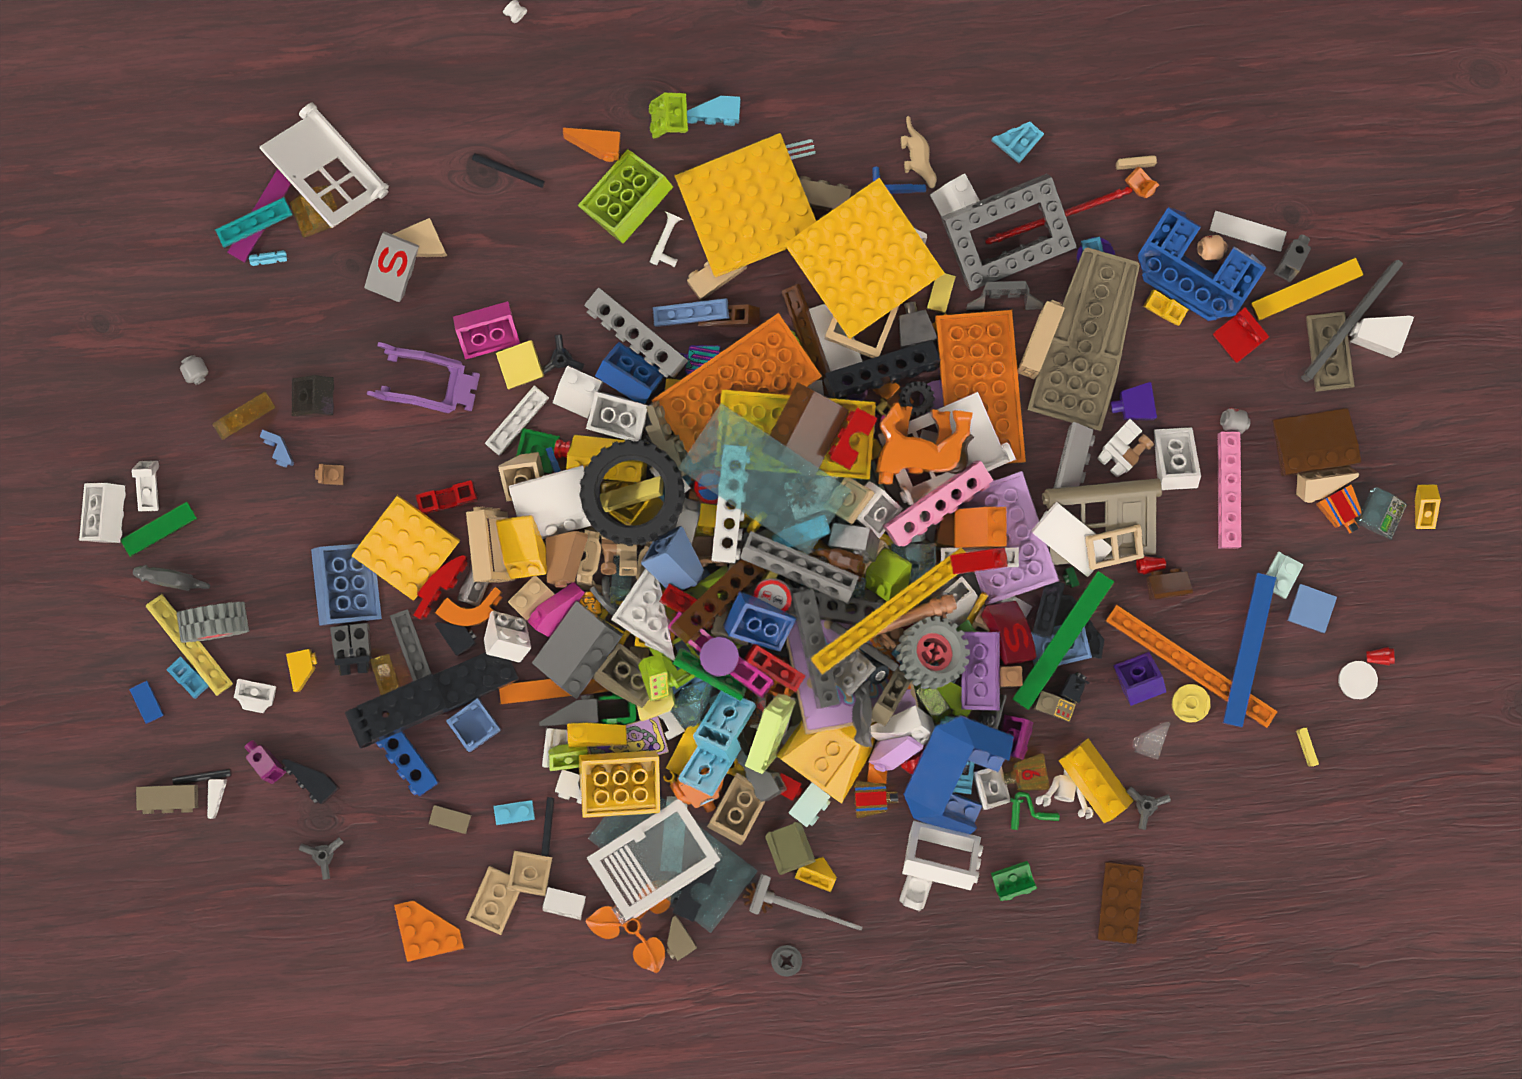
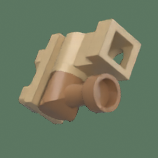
[601,536,637,576]

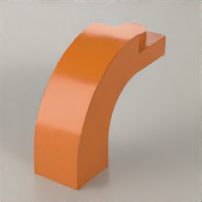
[435,587,503,627]

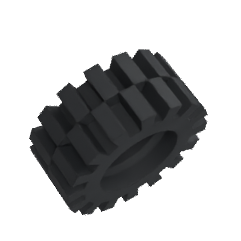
[898,381,935,416]

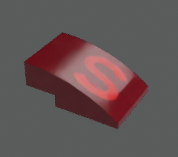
[980,601,1037,665]

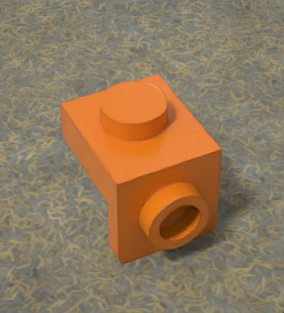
[1125,167,1159,198]

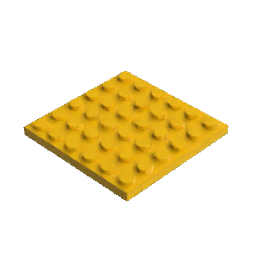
[675,133,816,278]
[784,178,944,339]

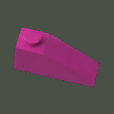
[527,582,585,638]

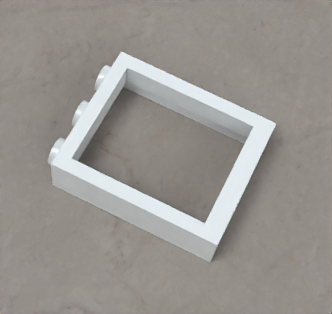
[902,821,983,890]

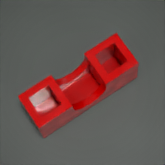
[828,408,878,471]
[415,480,478,515]

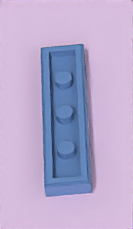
[653,299,729,327]

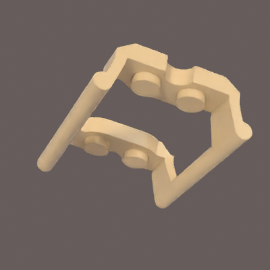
[576,526,653,597]

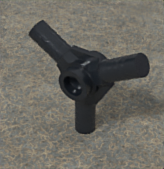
[542,334,585,375]

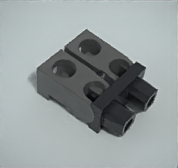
[330,623,372,676]

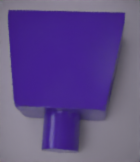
[1110,382,1157,420]

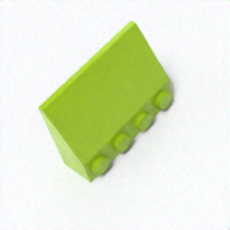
[578,149,673,243]

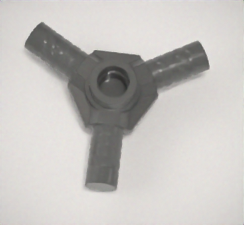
[1126,787,1171,830]
[299,837,344,880]

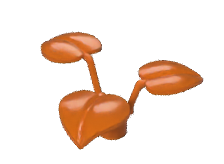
[586,880,671,973]

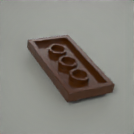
[1097,862,1144,944]

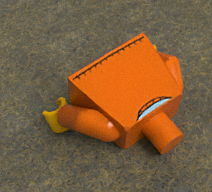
[663,768,724,813]

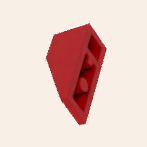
[950,548,1008,574]
[744,644,806,692]

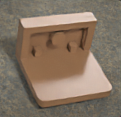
[692,535,731,567]

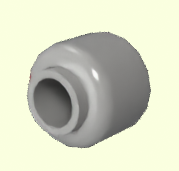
[180,355,208,385]
[1220,408,1250,434]

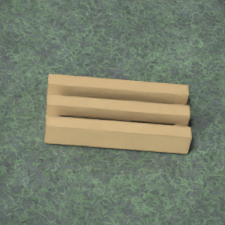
[1116,155,1157,170]

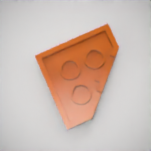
[394,900,464,962]

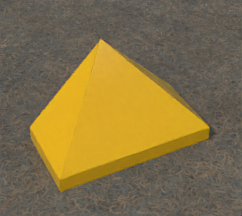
[795,857,837,892]

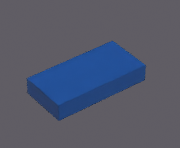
[129,681,164,724]

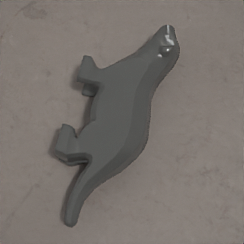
[133,565,210,591]

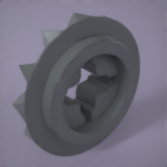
[771,945,802,977]

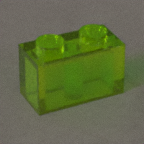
[914,683,952,723]

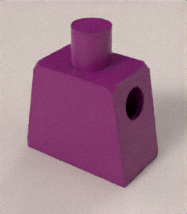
[245,740,286,784]

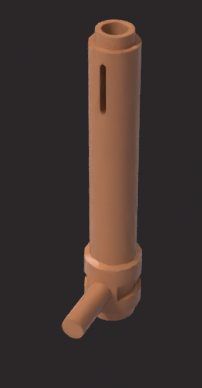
[875,594,957,636]

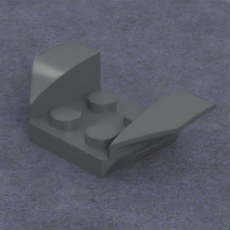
[966,281,1044,311]

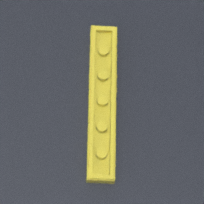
[146,594,233,696]

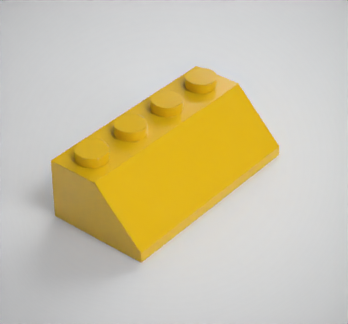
[566,435,649,483]
[1058,739,1134,823]

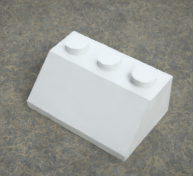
[79,483,126,543]

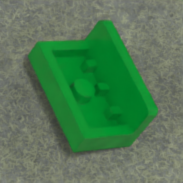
[991,861,1037,901]

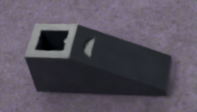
[282,759,340,804]

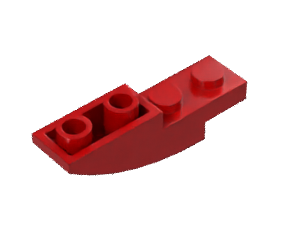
[414,555,468,620]

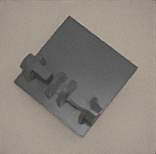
[978,694,1007,729]

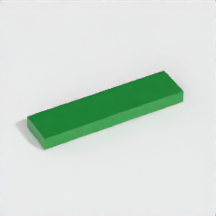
[120,502,197,557]
[673,648,747,701]

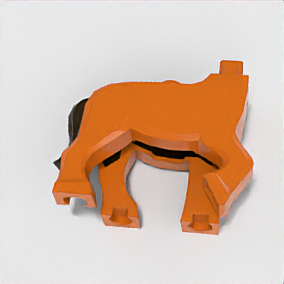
[875,403,974,485]

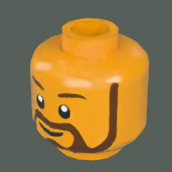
[578,591,604,615]

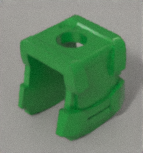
[598,693,636,725]

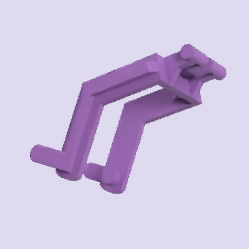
[367,342,480,413]

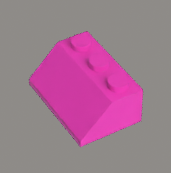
[453,301,520,359]

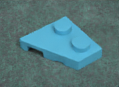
[991,122,1044,163]

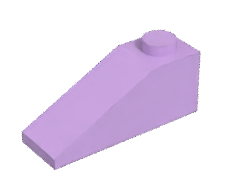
[868,736,924,772]

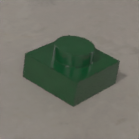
[1063,567,1080,589]

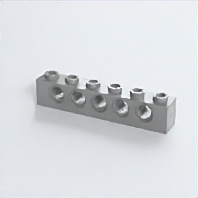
[584,287,688,378]
[740,532,859,603]

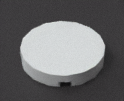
[1338,661,1378,699]

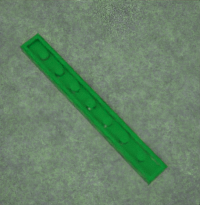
[1012,571,1114,710]

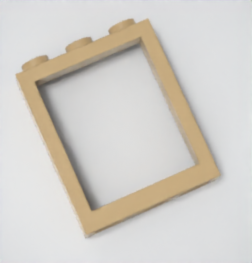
[1017,300,1065,379]
[824,305,899,358]
[466,507,515,583]

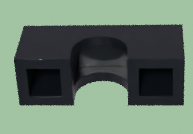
[671,859,718,922]

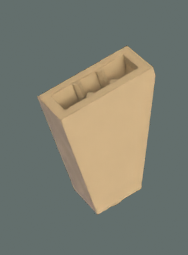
[392,218,447,257]

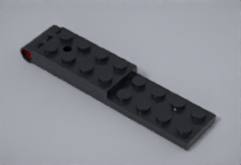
[345,652,519,749]

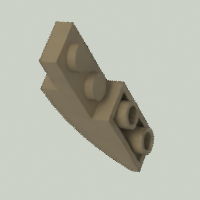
[645,401,691,476]

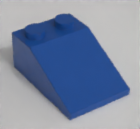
[723,592,796,652]

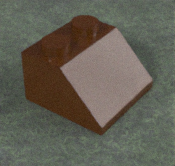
[1146,568,1193,600]

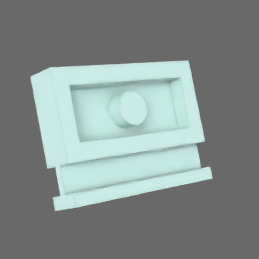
[1266,552,1303,599]

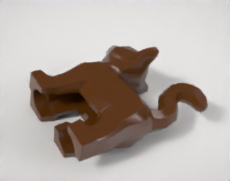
[804,545,866,583]

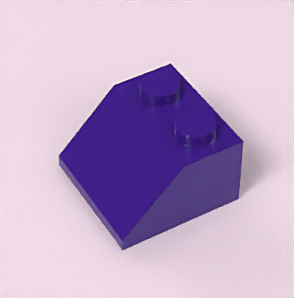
[1113,652,1166,706]

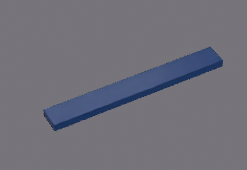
[1223,573,1276,727]

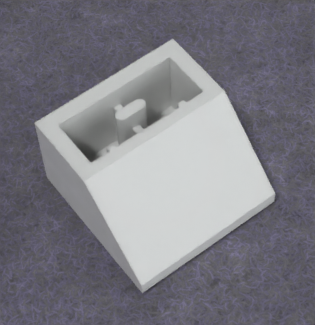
[937,577,985,626]
[484,611,531,662]

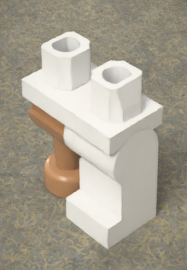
[1098,419,1154,477]

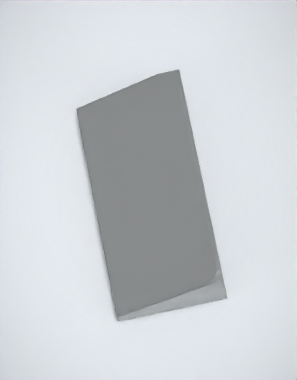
[457,564,489,607]

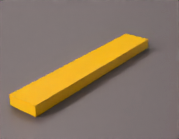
[1251,258,1363,321]

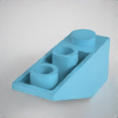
[687,96,740,126]

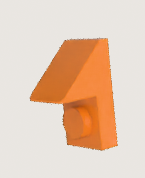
[873,382,914,407]

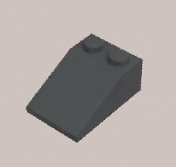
[539,695,600,726]

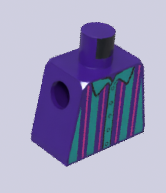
[678,345,721,375]

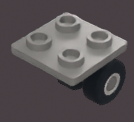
[832,649,889,696]

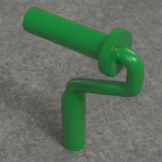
[1010,792,1059,830]

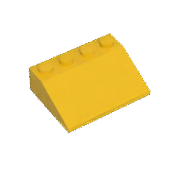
[579,750,660,818]

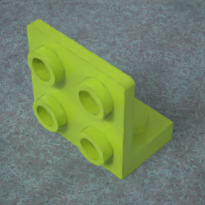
[649,93,688,138]

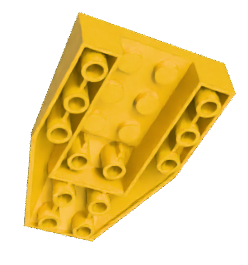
[776,720,878,804]

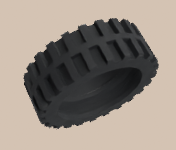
[579,439,685,546]

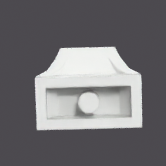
[234,679,277,713]

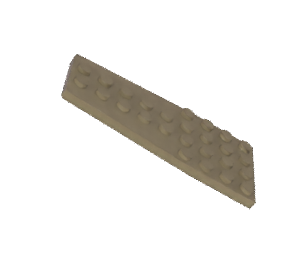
[1027,248,1140,431]

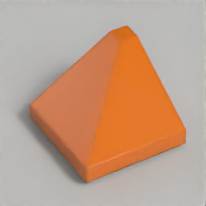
[867,763,887,784]

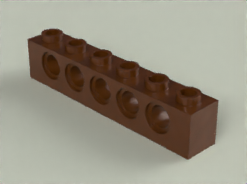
[670,559,767,644]

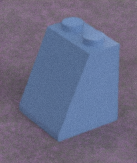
[641,526,704,591]

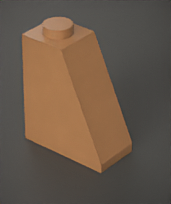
[546,531,588,587]
[1000,666,1022,687]

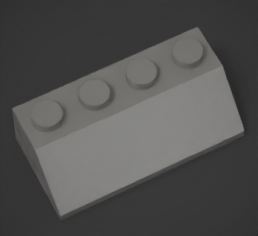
[1053,422,1095,505]

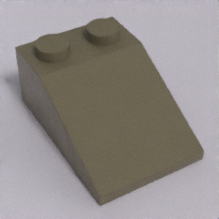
[593,643,649,708]

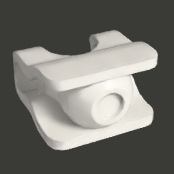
[899,875,933,911]

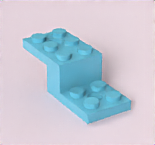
[678,691,756,796]

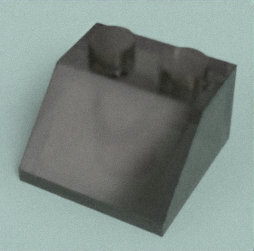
[292,375,334,417]

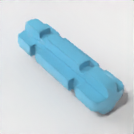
[249,250,287,266]

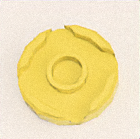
[1172,684,1211,722]

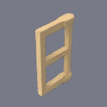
[1085,524,1144,570]

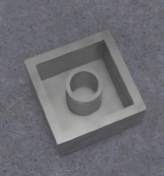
[829,523,880,563]

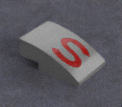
[364,232,419,302]

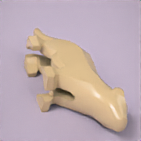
[901,116,937,188]

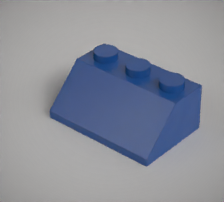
[595,342,665,404]

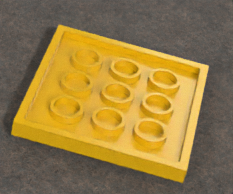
[351,495,460,601]

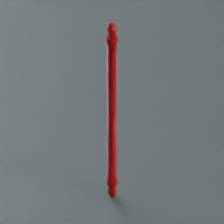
[985,187,1132,245]

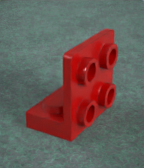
[1213,307,1269,363]

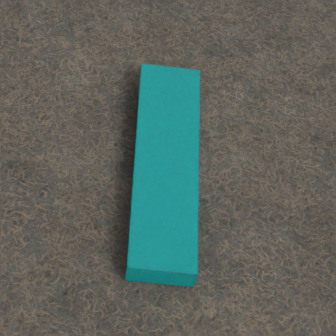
[215,197,293,248]

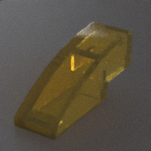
[371,654,400,716]

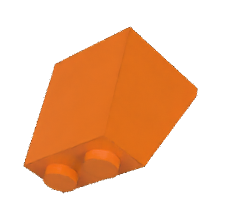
[954,507,1007,548]

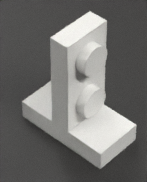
[132,461,159,511]

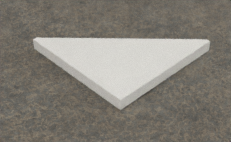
[611,568,675,661]

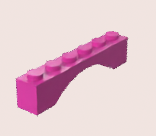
[668,611,774,699]

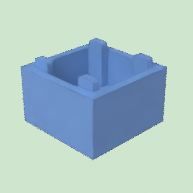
[446,698,502,752]

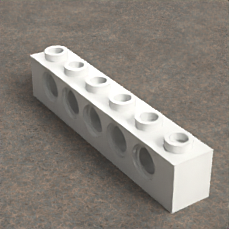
[712,445,751,564]

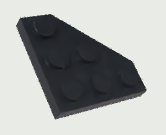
[1054,594,1104,659]

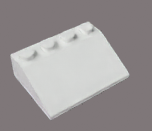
[509,465,592,539]

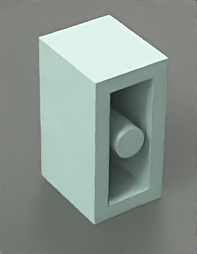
[788,782,831,827]

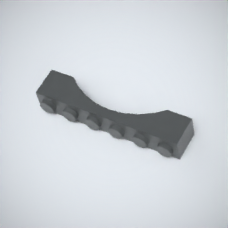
[708,693,787,802]

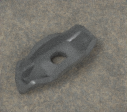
[852,681,873,747]

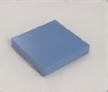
[1287,584,1337,633]

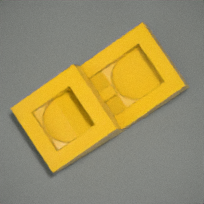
[1143,290,1188,326]

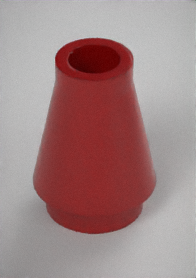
[1136,556,1166,575]
[1366,647,1395,666]

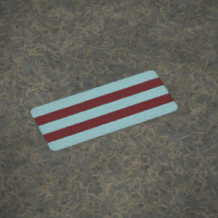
[786,139,815,159]

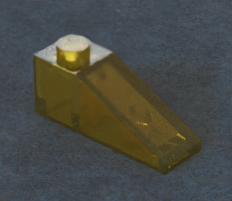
[212,392,275,440]

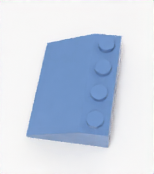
[311,544,382,626]

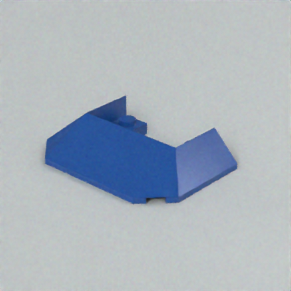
[1138,207,1266,321]
[904,716,1014,834]

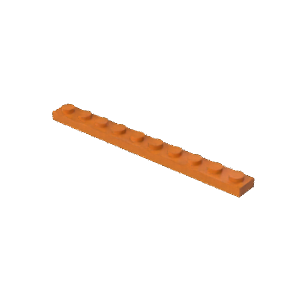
[1105,605,1278,728]

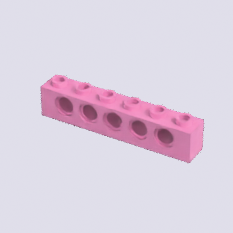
[1218,432,1241,549]
[883,460,994,547]

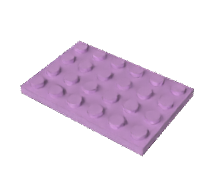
[952,471,1059,605]

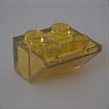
[290,185,338,238]

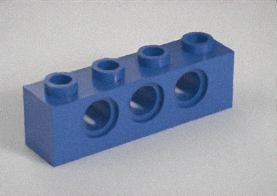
[376,731,440,796]

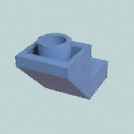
[260,430,294,468]

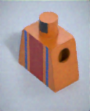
[1316,485,1362,534]

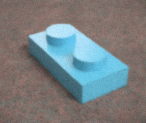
[494,800,535,825]

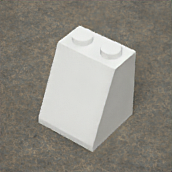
[1349,316,1414,358]

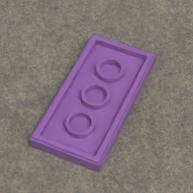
[962,632,1000,710]

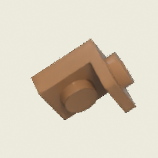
[315,464,345,485]
[878,628,904,652]

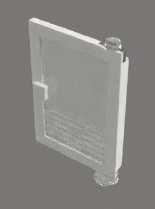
[587,799,722,925]

